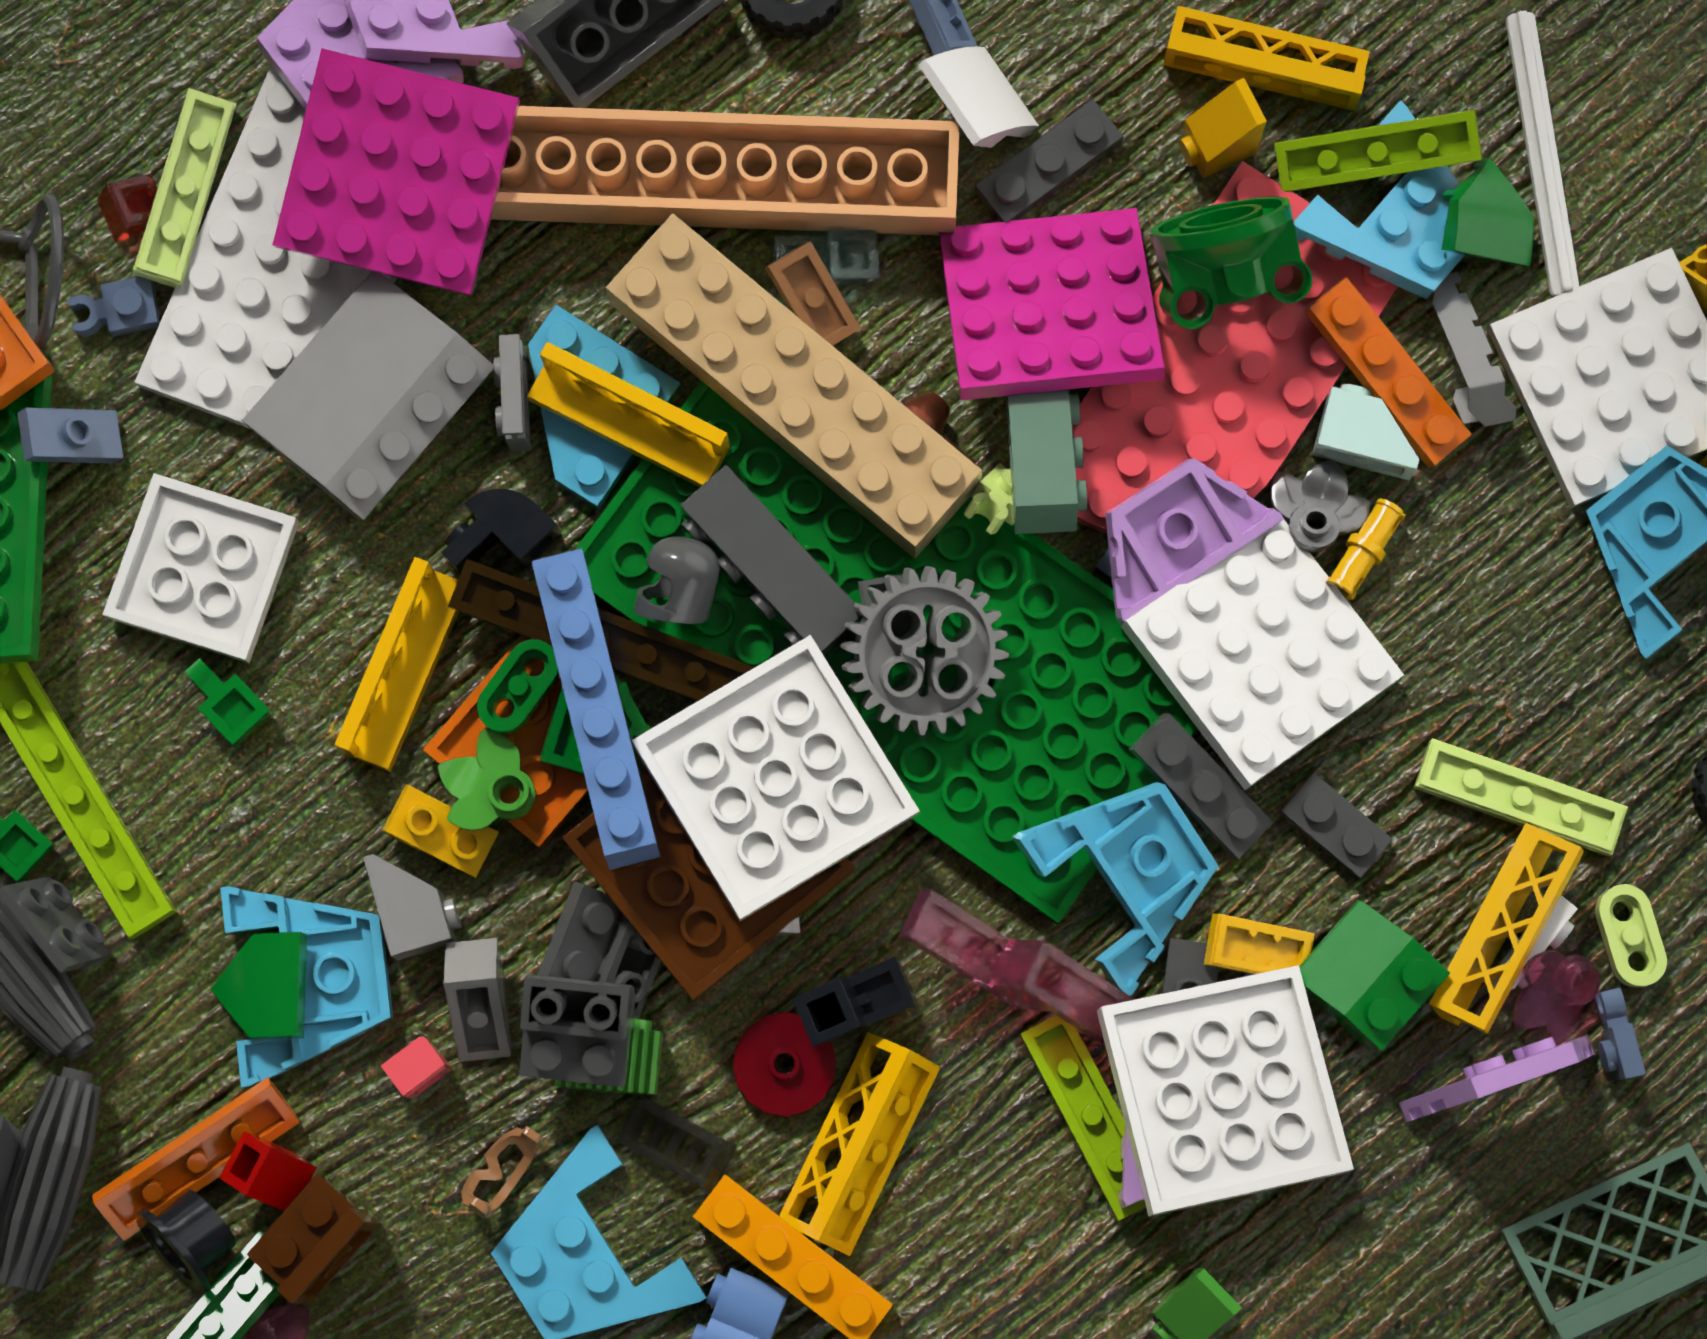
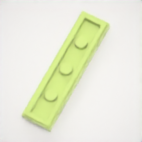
[132,88,237,288]
[1414,738,1628,857]

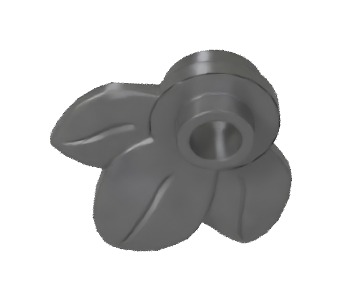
[1271,461,1370,553]

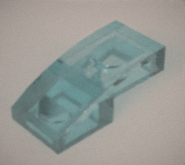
[771,230,880,290]

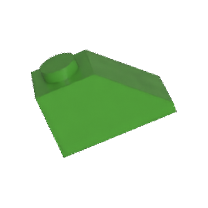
[1150,1268,1242,1339]

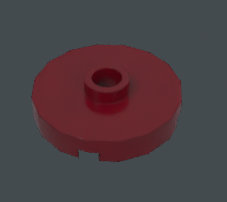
[733,1012,837,1117]

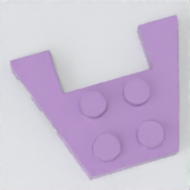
[257,0,464,110]
[344,0,524,69]
[1398,1034,1596,1122]

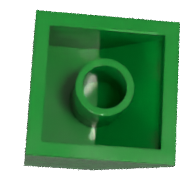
[1299,900,1450,1051]

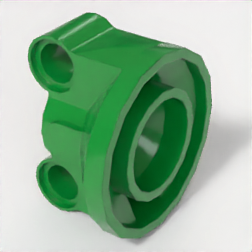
[1151,196,1312,329]

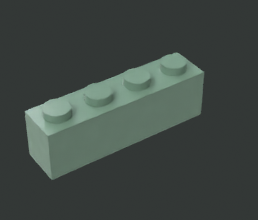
[1005,389,1087,534]

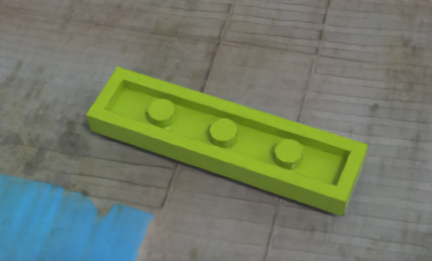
[1274,109,1482,192]
[1020,1010,1146,1221]

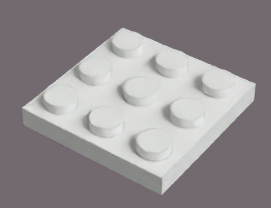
[102,473,299,663]

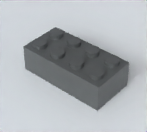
[506,0,724,108]

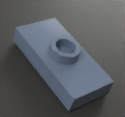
[909,0,977,55]
[17,408,124,463]

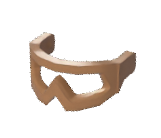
[461,1126,542,1219]

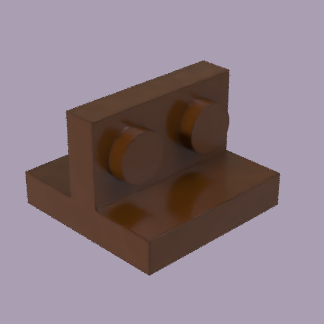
[246,1174,382,1304]

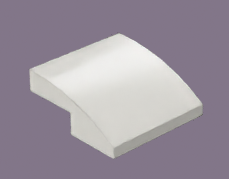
[918,46,1039,148]

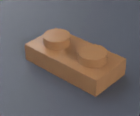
[765,242,861,346]

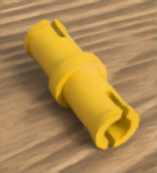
[1326,498,1406,600]

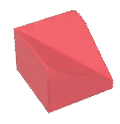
[381,1036,452,1099]

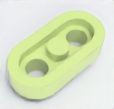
[1595,884,1667,988]

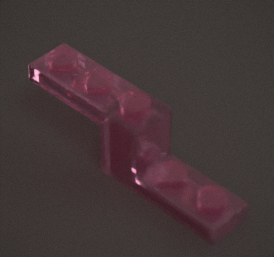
[899,889,1135,1046]

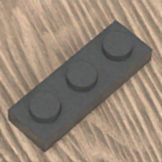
[975,99,1123,223]
[1128,713,1274,859]

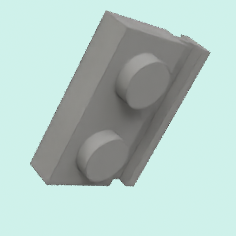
[493,334,531,451]

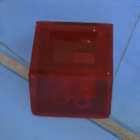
[97,174,158,242]

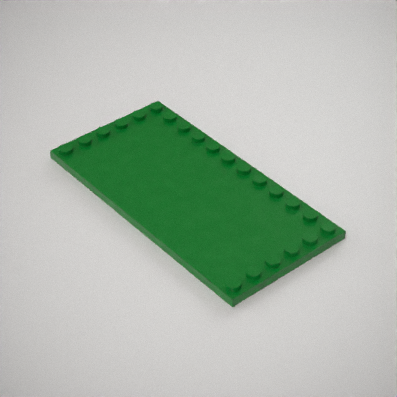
[575,381,1197,925]

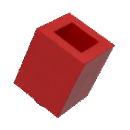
[219,1131,317,1211]

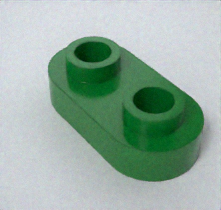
[477,639,560,735]

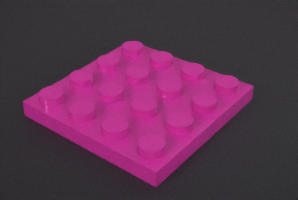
[272,48,520,297]
[939,208,1164,401]

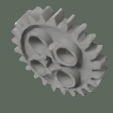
[840,566,1009,735]

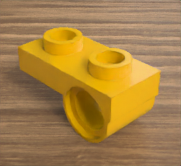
[382,785,499,878]

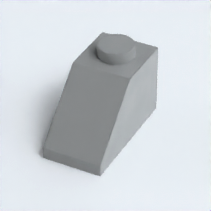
[363,854,462,961]
[444,938,511,1062]

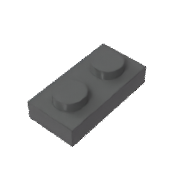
[1279,773,1393,880]

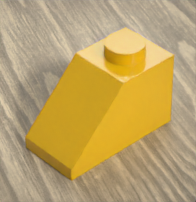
[1179,78,1267,178]

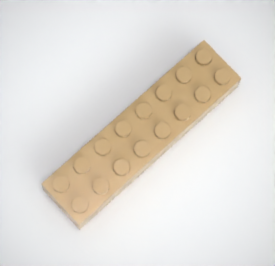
[605,213,982,559]

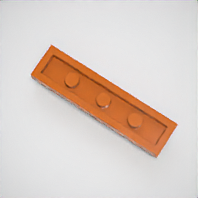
[1304,277,1472,468]
[92,1077,299,1241]

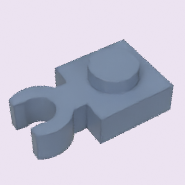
[68,277,161,337]
[1593,988,1646,1081]

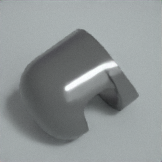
[633,536,720,624]

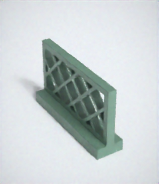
[1500,1142,1707,1339]

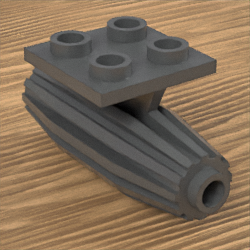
[0,876,113,1061]
[0,1066,101,1292]

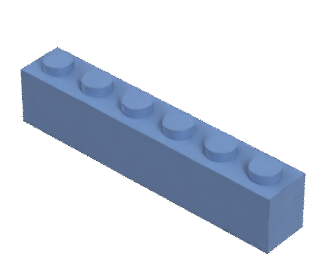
[532,548,660,870]

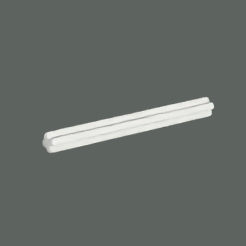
[1506,11,1579,296]

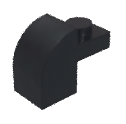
[441,489,562,575]
[792,956,919,1047]

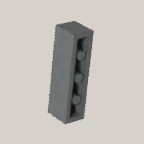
[680,465,862,658]

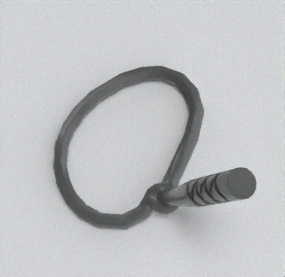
[0,193,64,350]

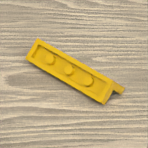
[1163,6,1370,111]
[527,342,730,488]
[334,557,459,772]
[1429,823,1584,1034]
[779,1032,940,1256]

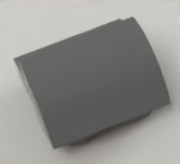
[537,882,661,1019]
[519,974,635,1087]

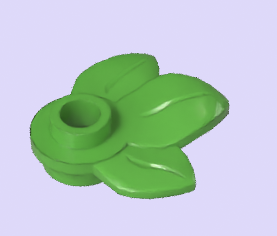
[438,729,536,830]

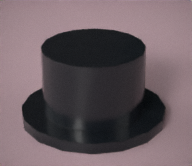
[135,1189,237,1295]

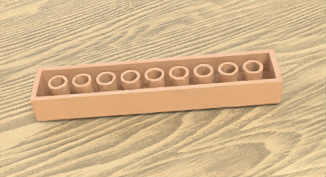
[491,106,959,236]

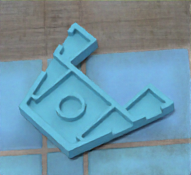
[1294,100,1464,299]
[1586,445,1707,659]
[1012,782,1218,999]
[220,886,394,1089]
[491,1125,707,1339]

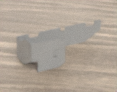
[1432,272,1516,427]

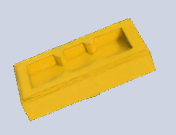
[1203,913,1315,975]

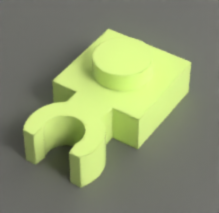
[964,463,1014,534]

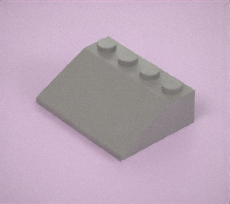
[241,271,496,520]

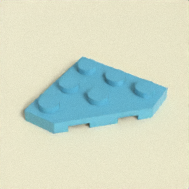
[528,305,682,510]

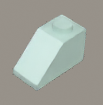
[1312,384,1419,480]

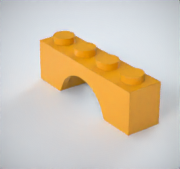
[693,1175,893,1339]

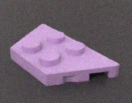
[1105,458,1284,625]

